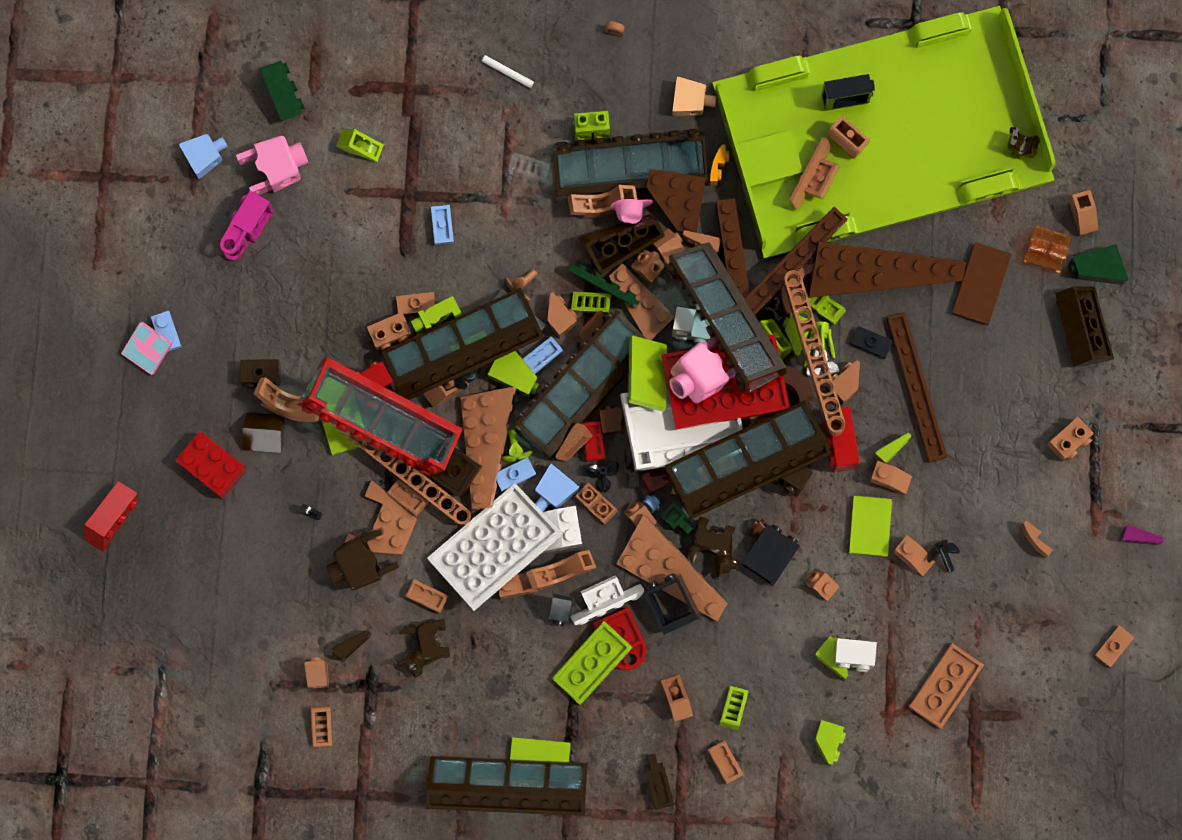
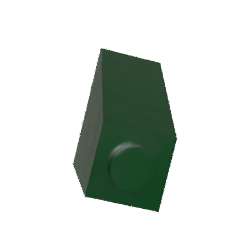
[1069,244,1129,285]

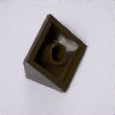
[243,412,285,454]

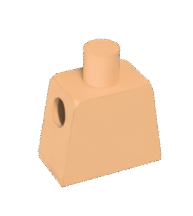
[672,77,716,117]

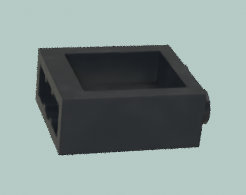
[821,74,875,111]
[643,573,701,635]

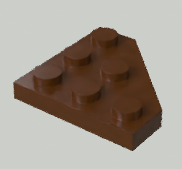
[646,168,706,233]

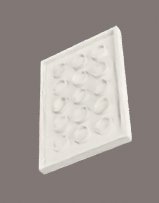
[427,483,563,611]

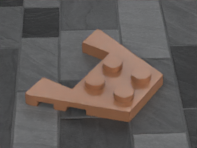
[345,481,418,555]

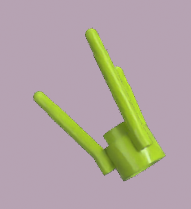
[803,322,836,367]

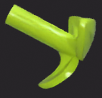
[501,429,533,462]

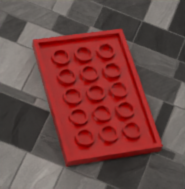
[661,334,790,430]

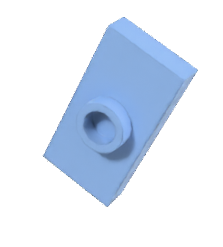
[523,336,563,374]
[496,457,536,492]

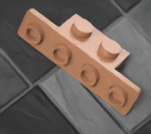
[789,137,839,210]

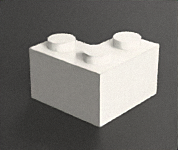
[672,307,714,344]
[834,638,877,672]

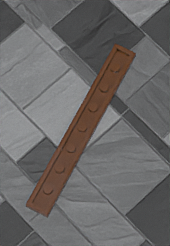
[729,207,848,328]
[886,312,947,463]

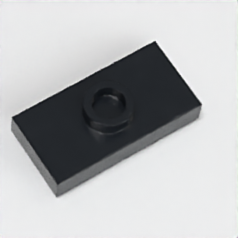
[850,326,893,359]

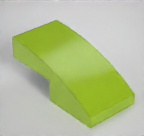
[807,294,846,325]

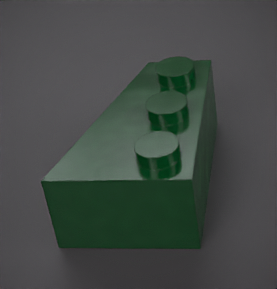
[260,61,304,122]

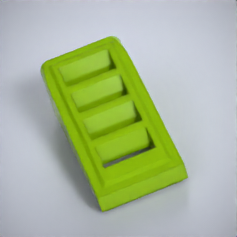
[571,292,611,315]
[873,433,911,464]
[720,686,749,731]

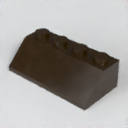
[1055,286,1114,367]

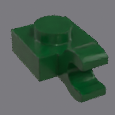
[660,502,693,536]

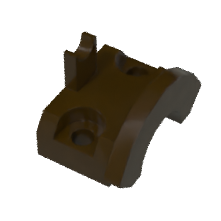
[1007,127,1040,159]

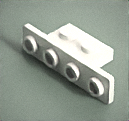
[570,575,644,625]

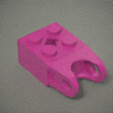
[220,191,274,261]

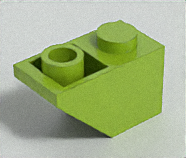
[814,720,846,766]

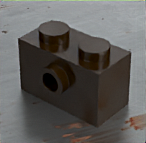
[240,359,281,389]

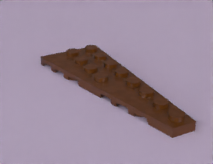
[808,240,966,297]

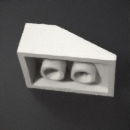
[542,506,582,553]

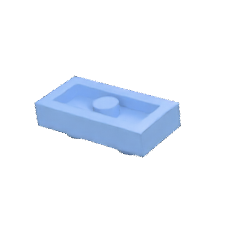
[431,205,454,245]
[151,311,181,352]

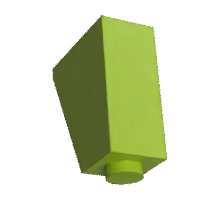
[488,351,539,398]

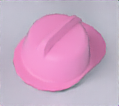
[611,199,653,224]

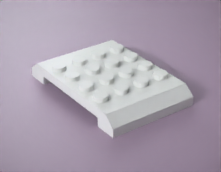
[620,389,747,470]

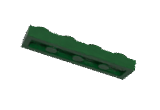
[568,263,640,308]

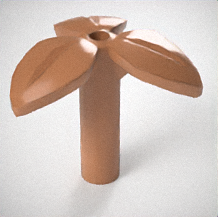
[506,269,538,301]

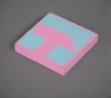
[121,322,173,375]

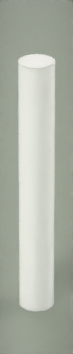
[482,55,534,88]

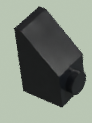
[549,594,573,627]

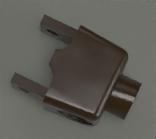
[326,527,401,590]

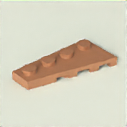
[609,263,675,340]

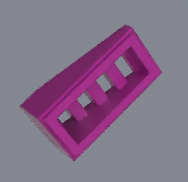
[1120,525,1164,545]

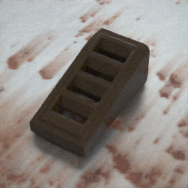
[331,630,372,661]

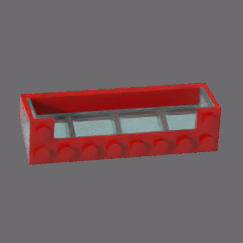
[297,357,462,476]

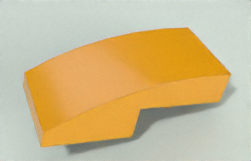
[710,145,729,186]

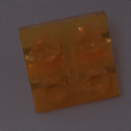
[1024,225,1072,273]

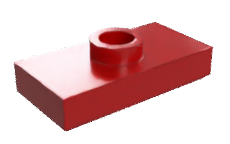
[582,421,606,462]

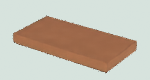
[908,643,984,730]

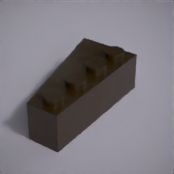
[578,214,665,275]

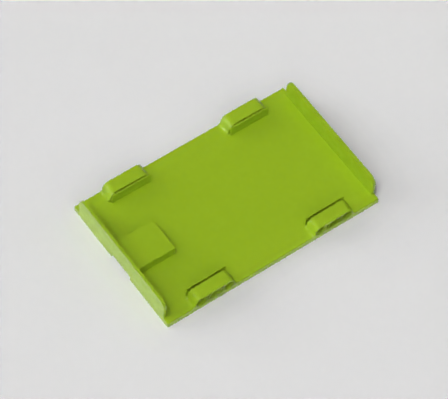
[712,6,1055,260]

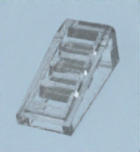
[508,152,550,183]

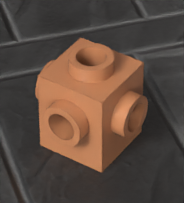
[630,249,666,283]

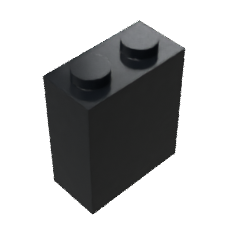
[741,524,800,586]

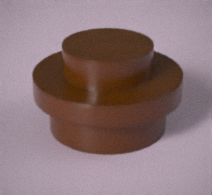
[750,518,767,537]

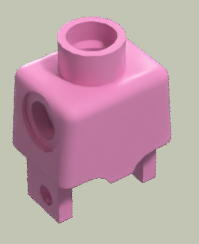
[236,136,309,195]
[669,337,736,403]

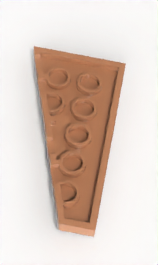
[460,387,516,510]
[617,513,728,621]

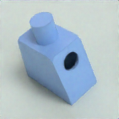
[179,134,228,179]
[535,464,579,512]

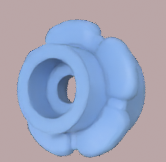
[642,495,660,513]

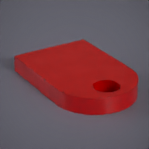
[593,607,646,670]

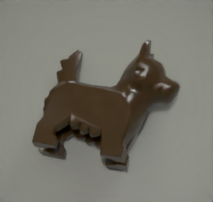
[687,516,739,580]
[397,619,450,678]

